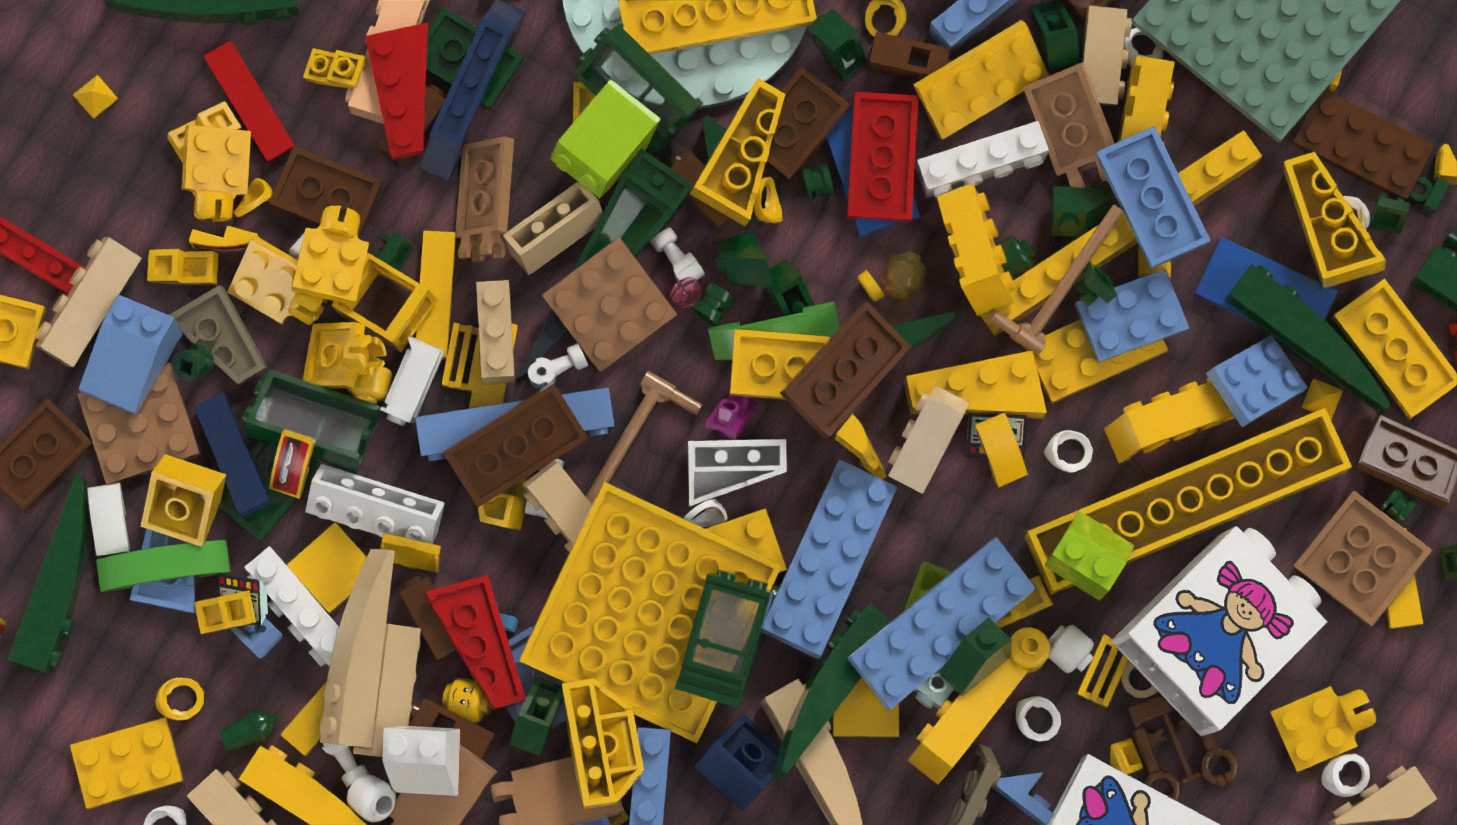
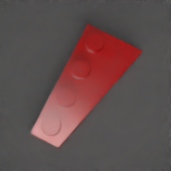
[365,22,429,160]
[424,575,526,711]

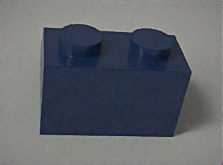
[695,714,780,811]

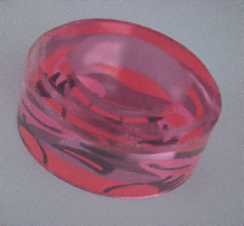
[670,277,703,309]

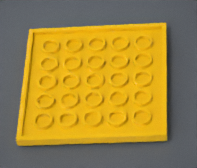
[519,481,782,743]

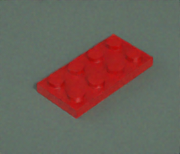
[847,92,918,223]

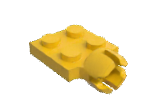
[182,125,251,222]
[291,206,369,306]
[227,236,328,325]
[303,322,386,389]
[1270,686,1376,772]

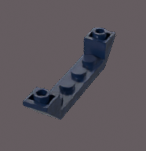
[420,0,526,182]

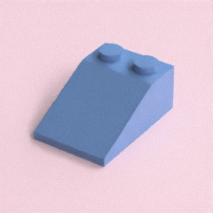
[79,295,183,415]

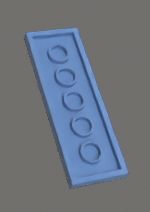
[763,459,897,659]
[847,537,1036,710]

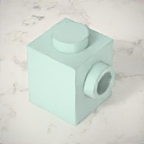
[914,667,954,710]

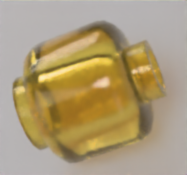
[880,250,927,301]

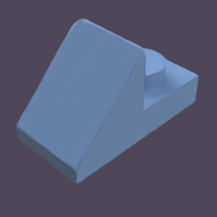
[229,618,283,658]
[994,773,1054,825]

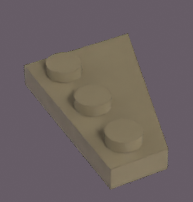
[169,285,268,385]
[948,743,1001,825]

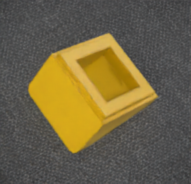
[1433,144,1457,185]

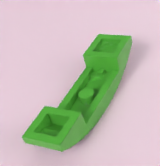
[708,301,840,360]
[96,540,231,593]

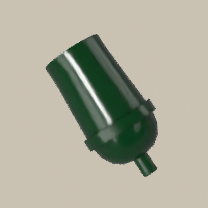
[218,711,281,754]

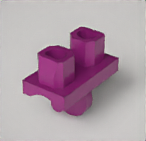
[705,390,758,440]

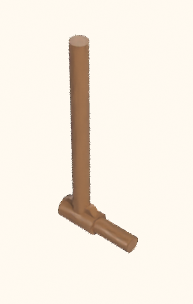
[987,204,1124,355]
[586,371,703,504]

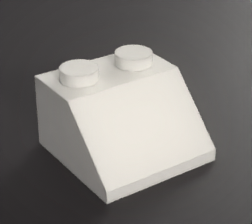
[383,725,460,796]

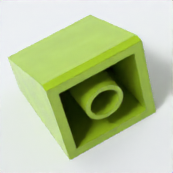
[550,80,661,199]
[1044,511,1135,601]

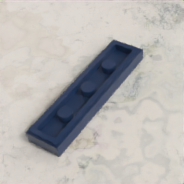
[194,392,272,518]

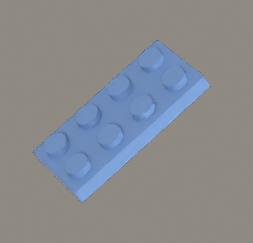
[1095,126,1211,269]

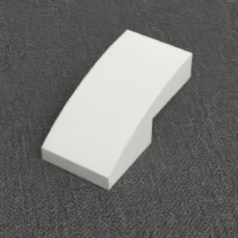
[87,483,130,556]

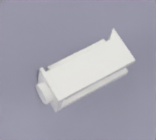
[380,337,445,426]

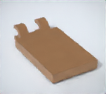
[1023,63,1115,188]
[455,136,514,263]
[389,744,498,825]
[491,757,624,825]

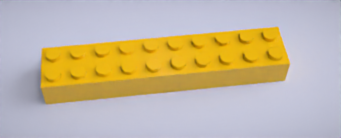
[1024,408,1352,596]

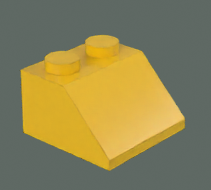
[140,454,226,547]

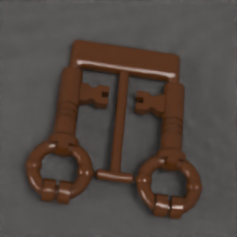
[1128,695,1238,801]

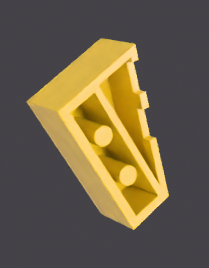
[1117,55,1175,144]

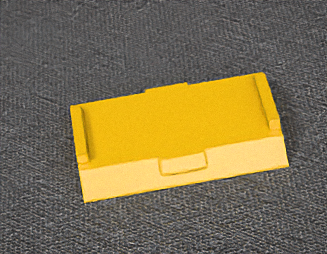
[381,533,441,573]

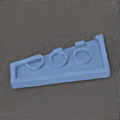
[130,529,196,614]

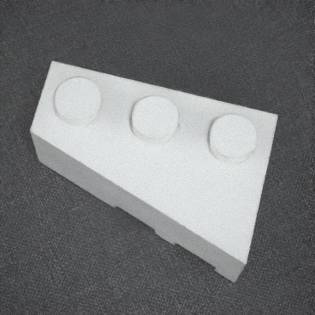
[688,439,787,506]

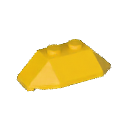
[562,678,644,809]

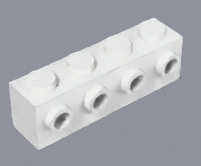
[915,121,1049,198]
[305,464,445,544]
[245,546,339,667]

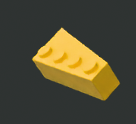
[690,78,785,226]
[1284,152,1386,289]
[937,183,1015,316]
[904,350,1047,420]
[1104,378,1235,464]
[907,658,1028,785]

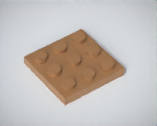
[542,237,677,372]
[77,363,201,485]
[1293,491,1432,628]

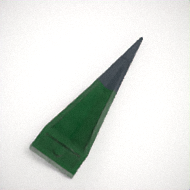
[518,148,694,379]

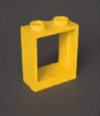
[332,253,437,352]

